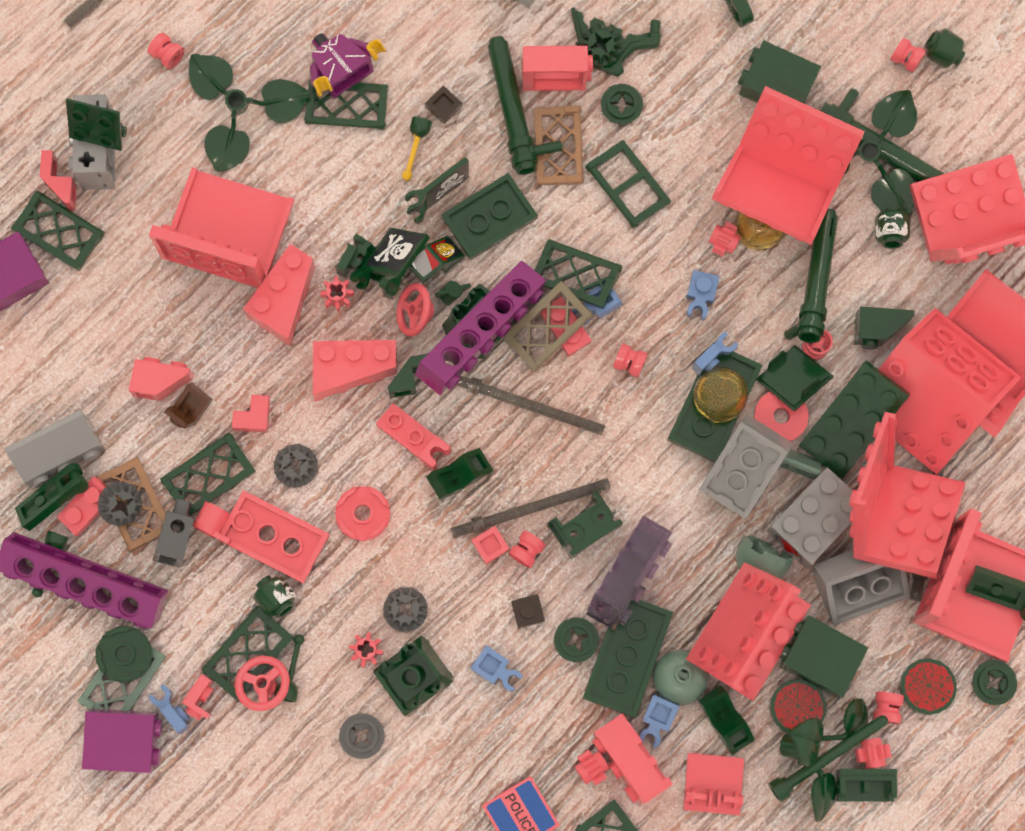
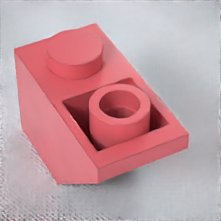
[129,357,193,401]

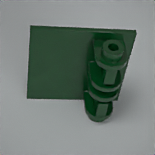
[66,98,127,151]

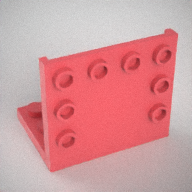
[712,86,865,245]
[909,154,1025,265]
[149,167,295,288]
[947,269,1025,438]
[879,308,1021,475]
[849,412,965,579]
[912,509,1025,663]
[686,562,811,701]

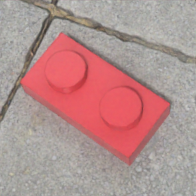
[540,296,592,357]
[57,476,116,536]

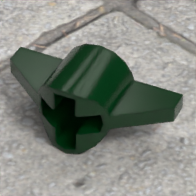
[434,281,471,306]

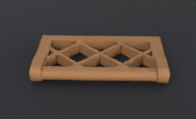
[534,106,584,186]
[96,457,174,552]

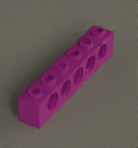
[415,260,546,396]
[0,532,169,629]

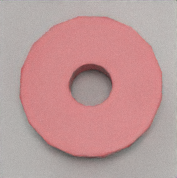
[753,391,809,442]
[335,486,391,542]

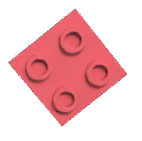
[683,753,744,815]

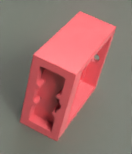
[522,46,593,91]

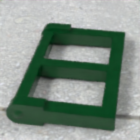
[585,140,671,229]

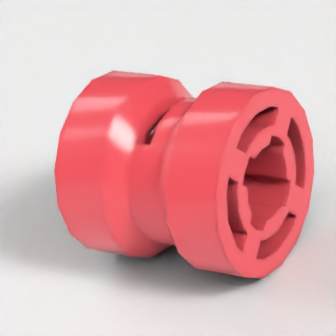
[147,32,185,70]
[890,37,926,73]
[802,330,833,361]
[613,343,648,378]
[508,530,546,569]
[872,692,904,724]

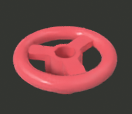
[396,283,434,337]
[235,656,290,711]

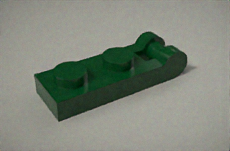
[15,463,89,531]

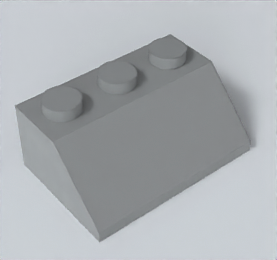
[4,410,105,488]
[813,550,910,625]

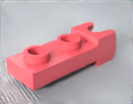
[376,403,452,471]

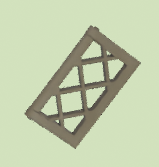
[504,281,594,372]

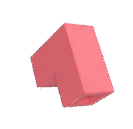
[232,395,270,433]

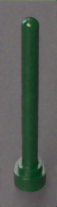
[768,715,888,803]

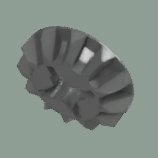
[274,444,318,488]
[98,482,143,527]
[383,587,428,632]
[339,713,384,759]

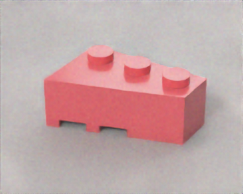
[243,244,315,346]
[313,340,397,402]
[592,714,673,805]

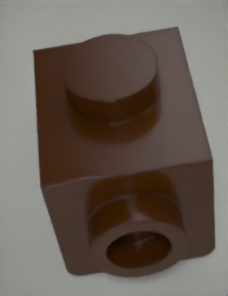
[164,383,213,429]

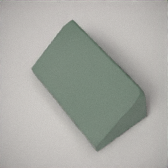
[781,449,822,480]

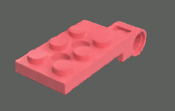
[192,490,330,584]

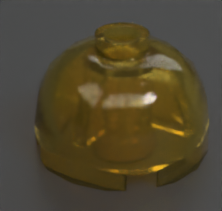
[734,211,786,251]
[693,367,748,423]

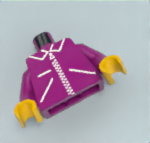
[310,33,387,99]

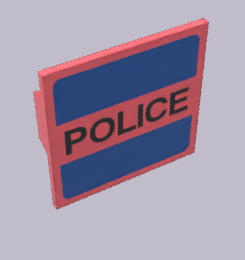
[482,776,560,831]

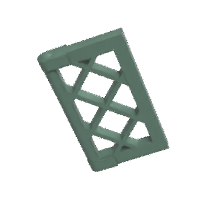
[77,647,167,711]

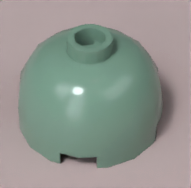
[736,535,794,579]
[652,649,709,706]

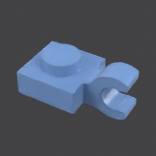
[692,332,738,376]
[149,685,190,734]

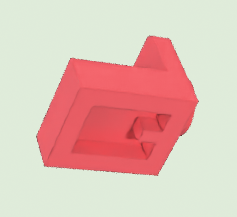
[182,674,214,720]

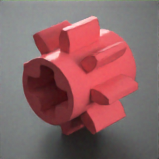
[708,222,741,257]
[320,276,354,312]
[349,632,384,668]
[855,738,892,769]
[574,750,610,786]

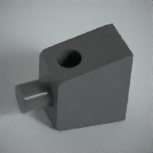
[152,499,194,568]

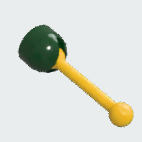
[402,116,432,181]

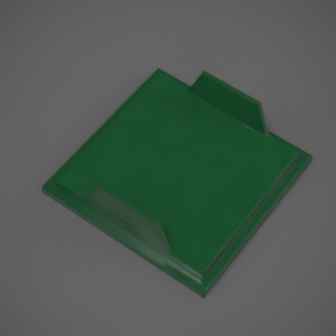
[756,345,833,412]

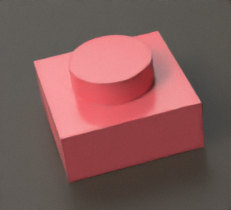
[471,526,510,565]

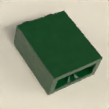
[737,40,821,103]
[779,615,869,699]

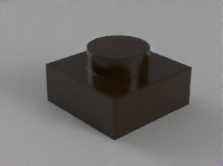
[425,85,462,124]
[511,594,545,629]

